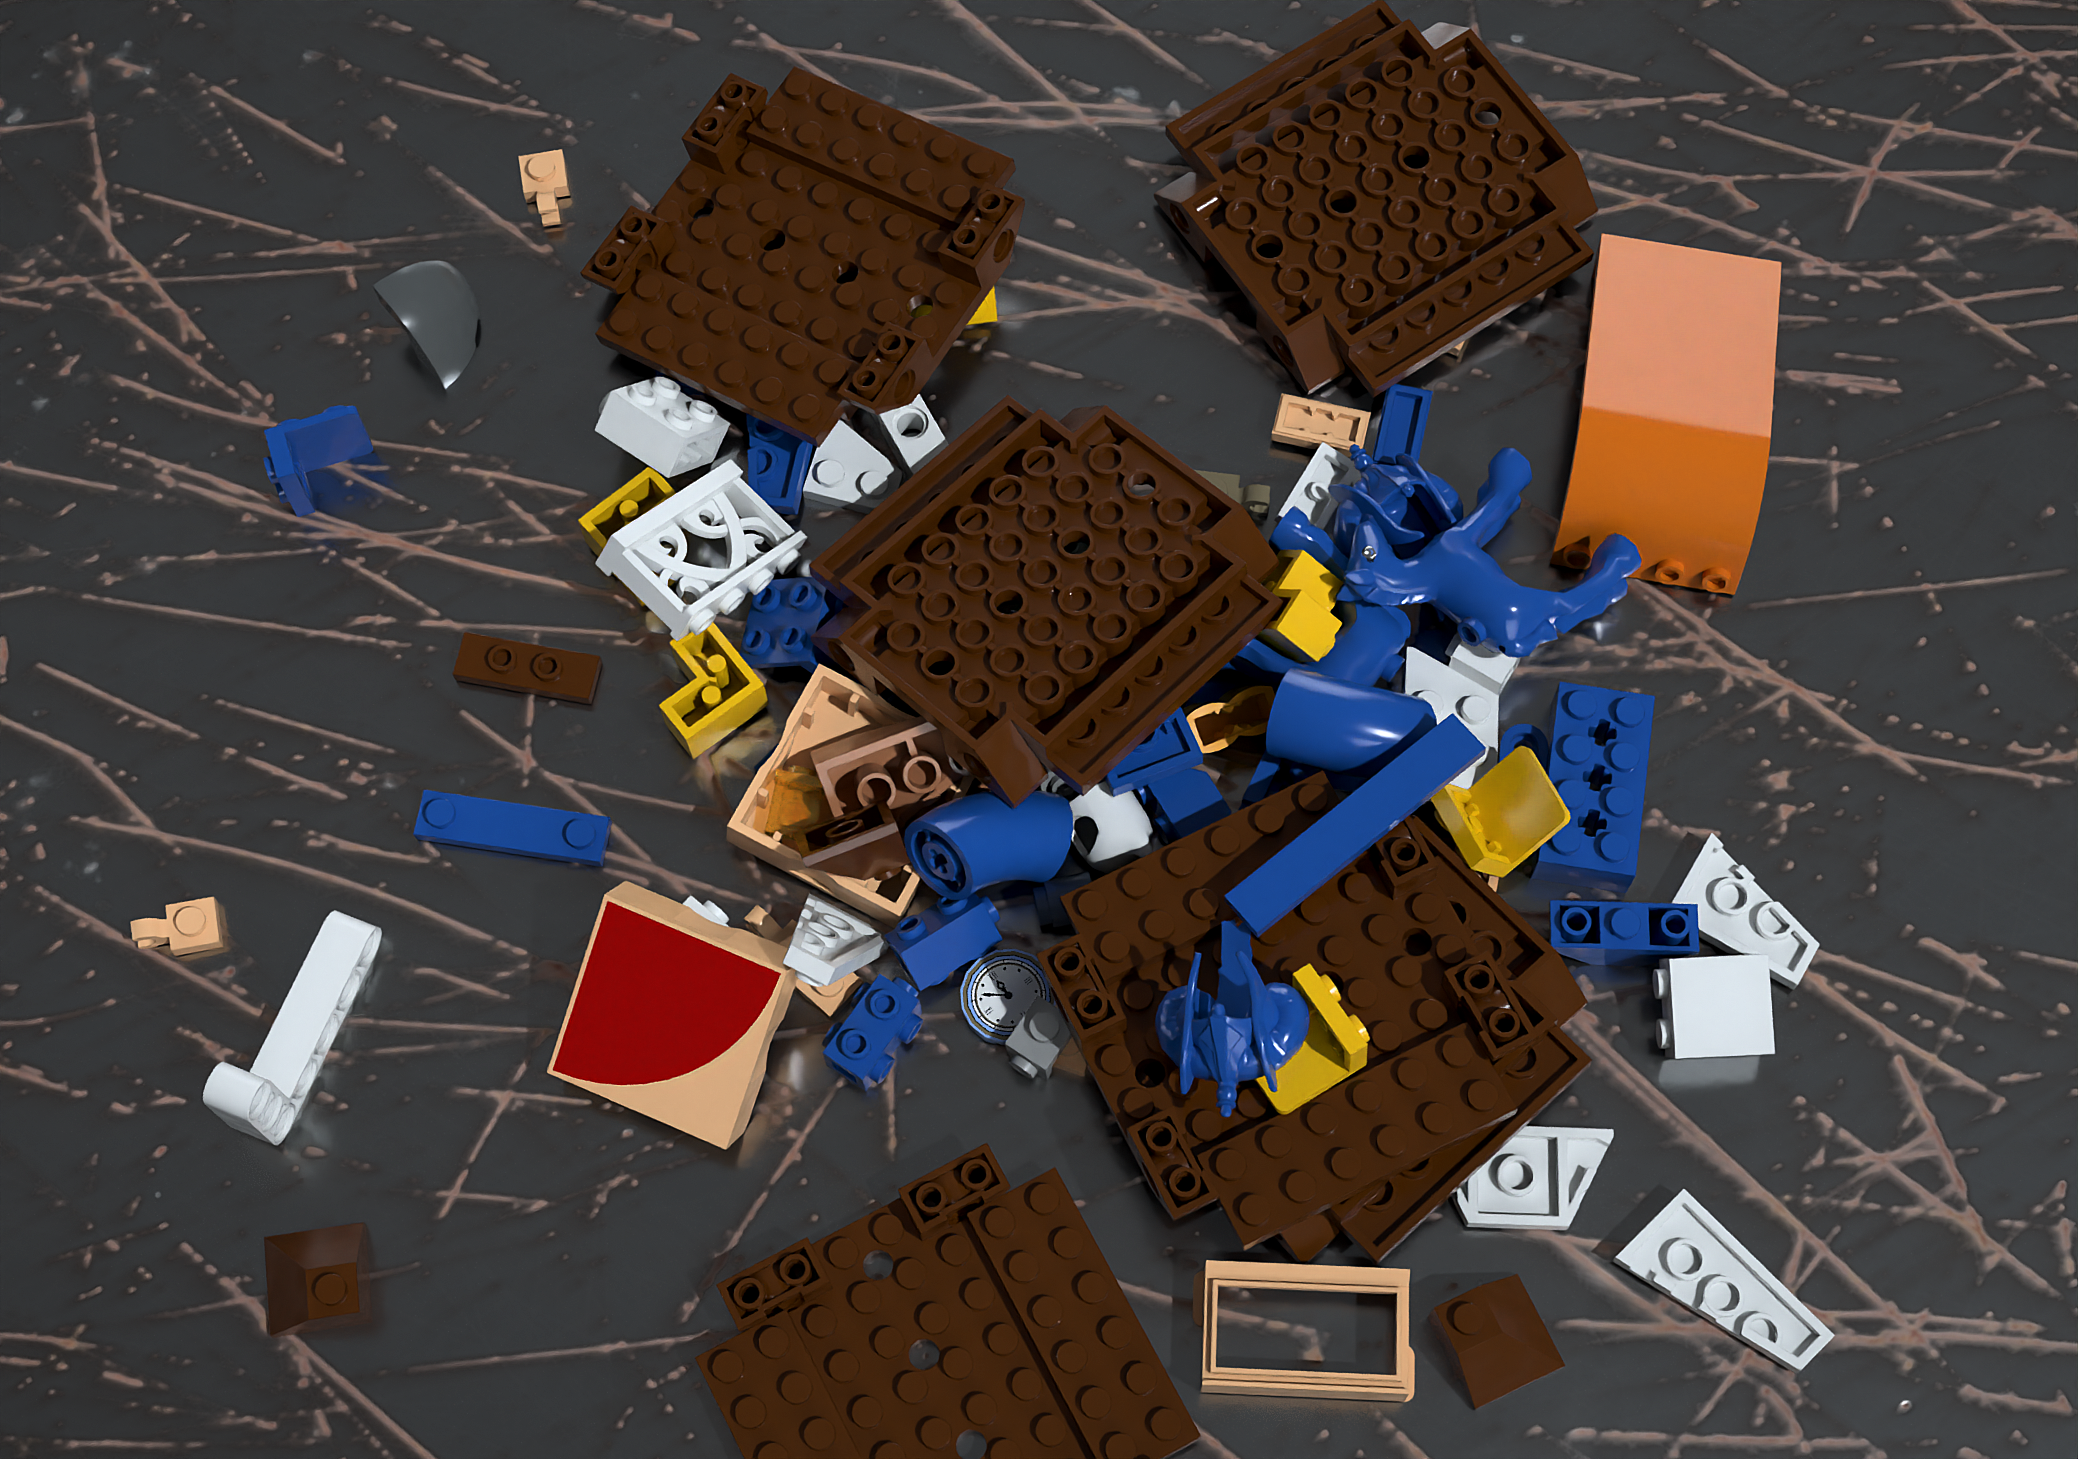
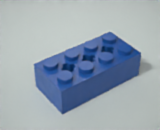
[1530,682,1655,893]

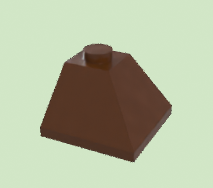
[794,798,910,881]
[264,1222,373,1338]
[1427,1274,1565,1410]

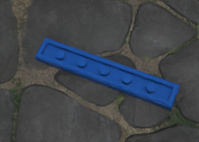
[1224,713,1486,938]

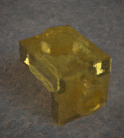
[765,766,824,841]

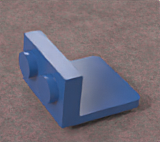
[263,405,374,517]
[739,576,849,676]

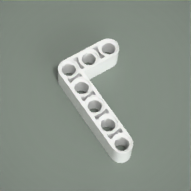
[203,910,382,1145]

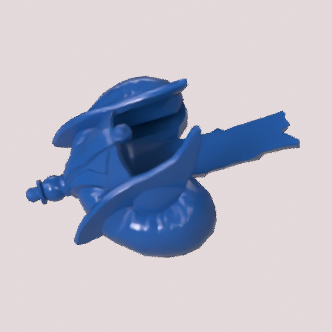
[1327,444,1464,623]
[1155,919,1310,1118]

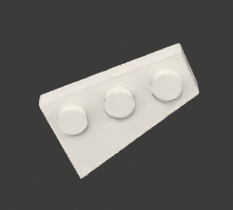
[1672,833,1820,990]

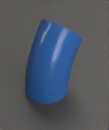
[1266,667,1437,780]
[904,790,1073,900]

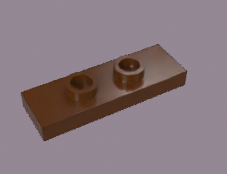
[453,632,602,705]

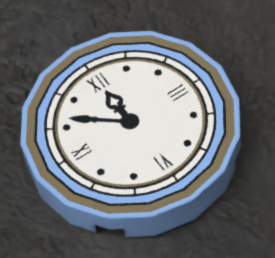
[960,949,1056,1045]

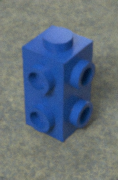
[884,893,1003,991]
[822,974,923,1091]

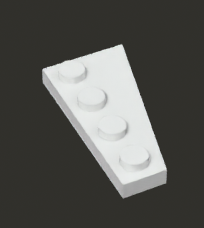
[783,893,889,987]
[1612,1189,1835,1374]

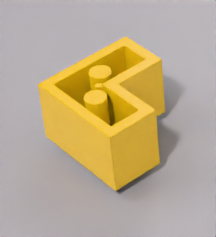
[578,466,676,607]
[1256,549,1343,662]
[659,622,769,759]

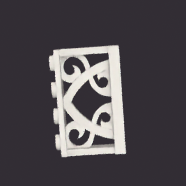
[595,459,807,641]

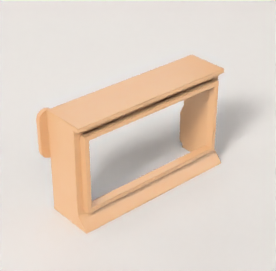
[1192,1260,1415,1402]

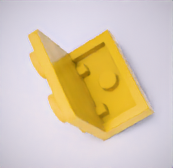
[1430,746,1570,878]
[1254,963,1370,1114]

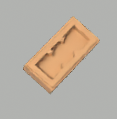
[1271,393,1371,457]

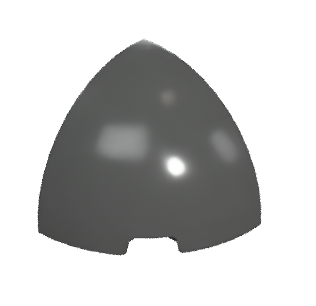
[372,261,480,389]

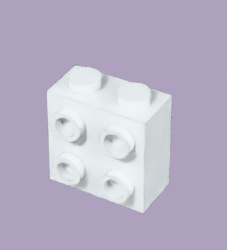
[595,377,730,478]
[1653,954,1775,1059]

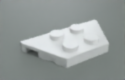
[1402,647,1499,806]
[1451,1126,1614,1230]

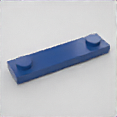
[413,790,612,867]

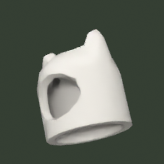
[1069,781,1153,875]

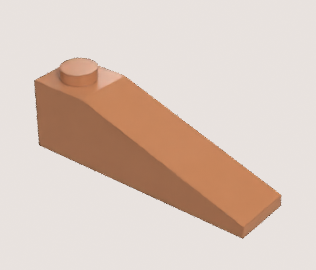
[810,716,971,831]

